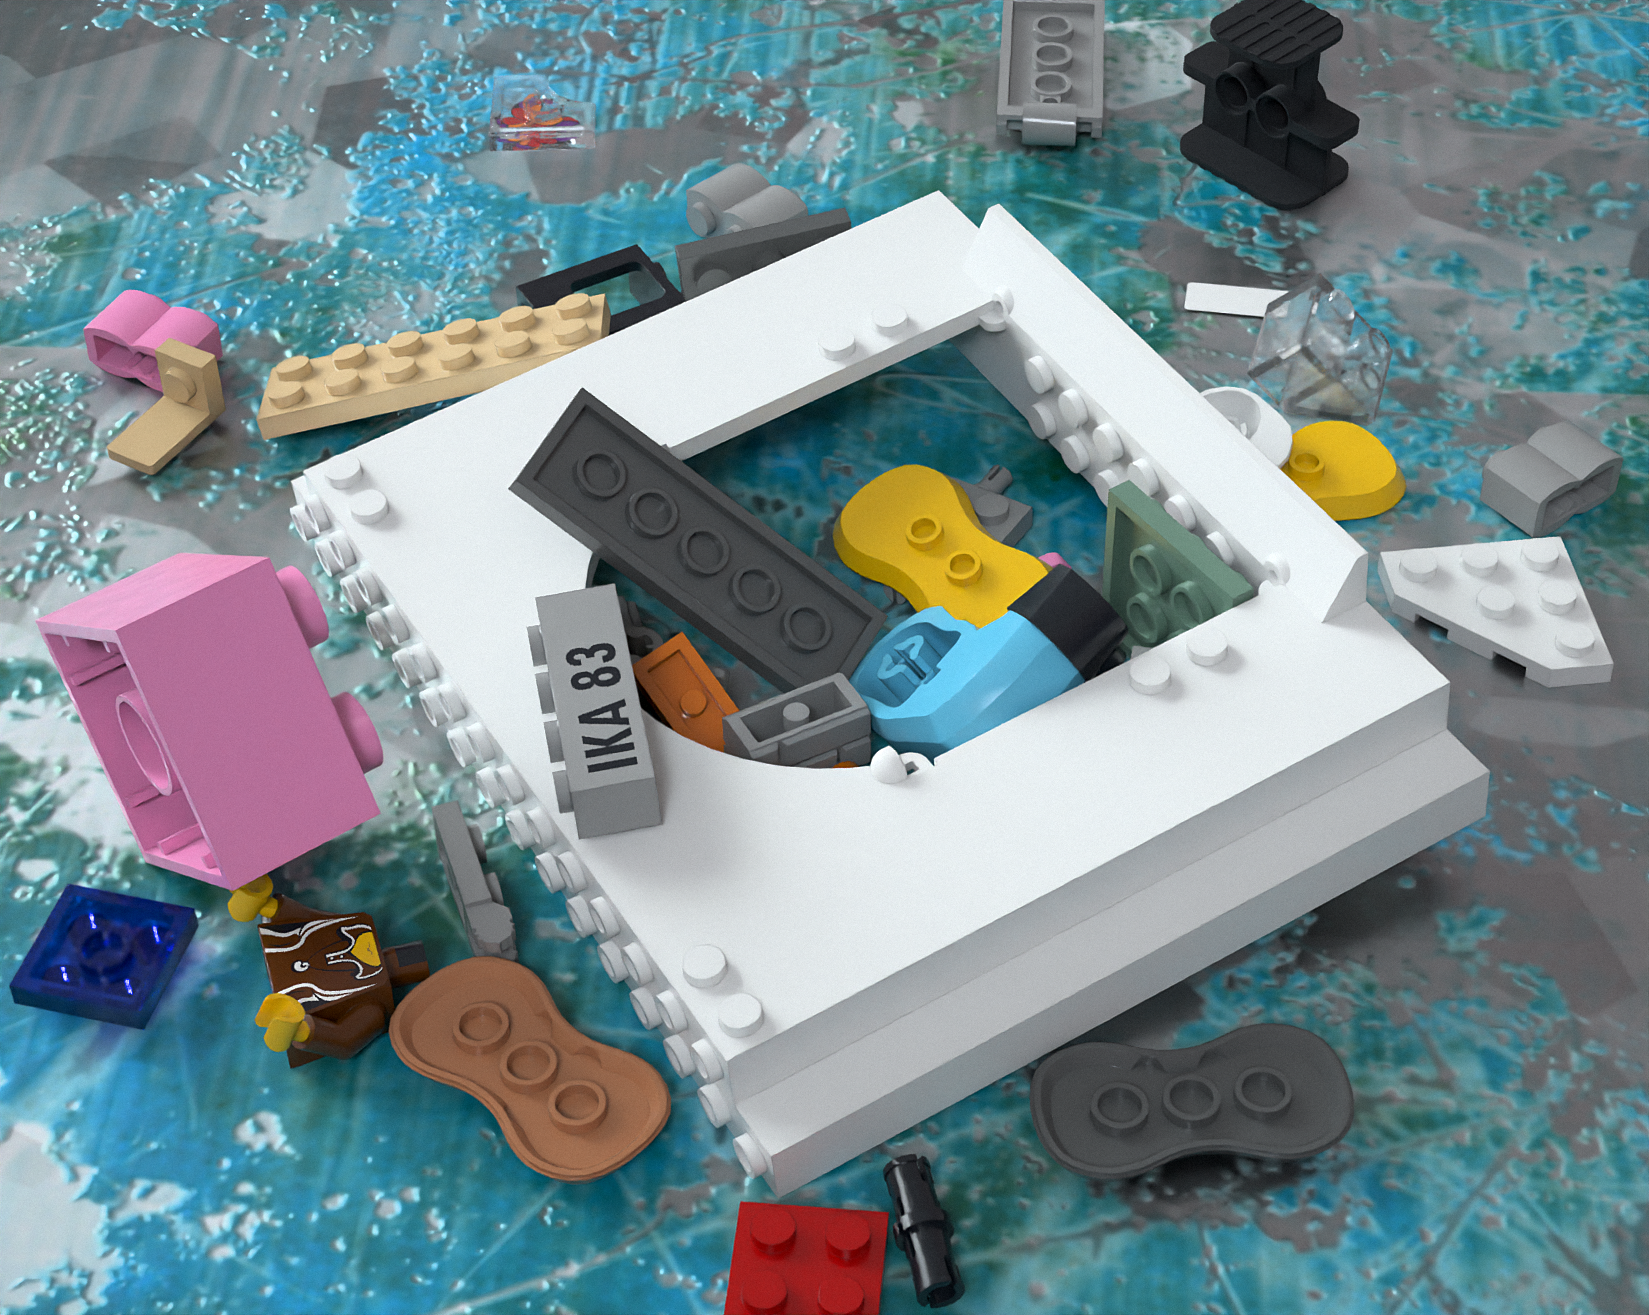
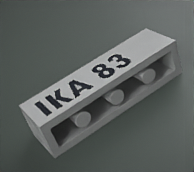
[527,583,662,840]

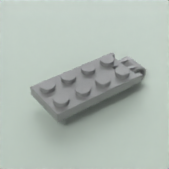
[996,0,1105,146]

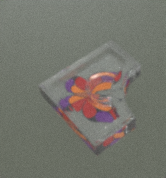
[489,75,597,151]

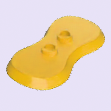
[1280,421,1407,521]
[832,464,1054,628]

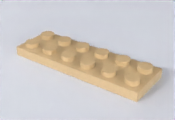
[256,293,611,440]

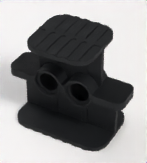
[1180,0,1360,211]

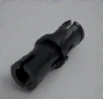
[883,1154,965,1308]

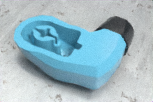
[848,564,1129,766]

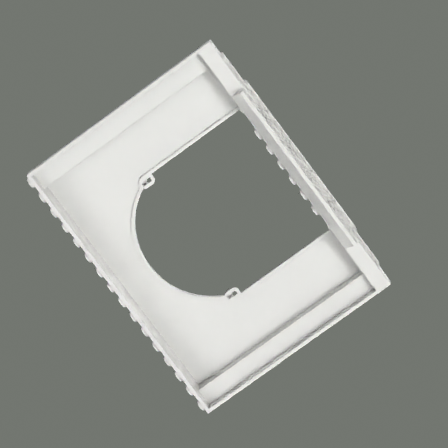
[290,190,1490,1199]

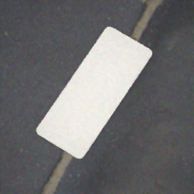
[1184,282,1295,319]

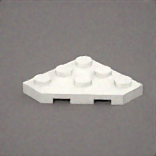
[1377,536,1614,688]

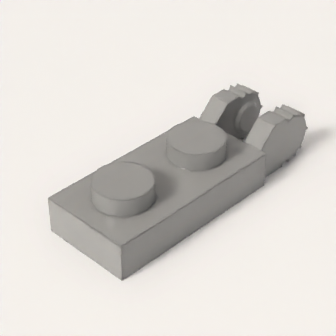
[432,800,519,963]

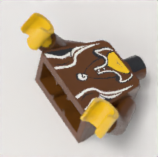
[228,874,430,1069]

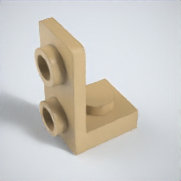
[107,338,226,475]

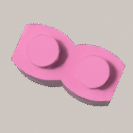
[83,290,223,392]

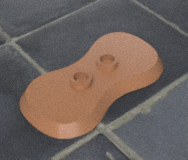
[389,956,671,1185]

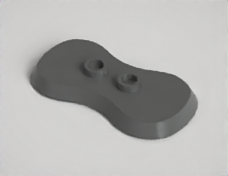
[1029,1023,1354,1182]

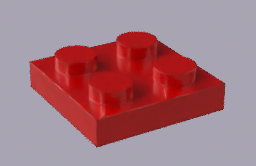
[724,1201,889,1315]

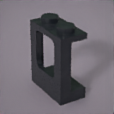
[516,244,685,336]

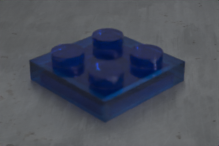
[9,884,199,1030]

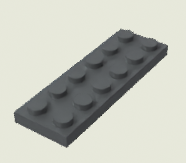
[508,387,888,693]

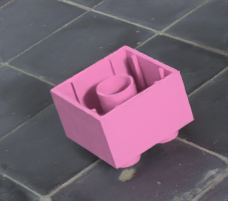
[35,553,383,891]

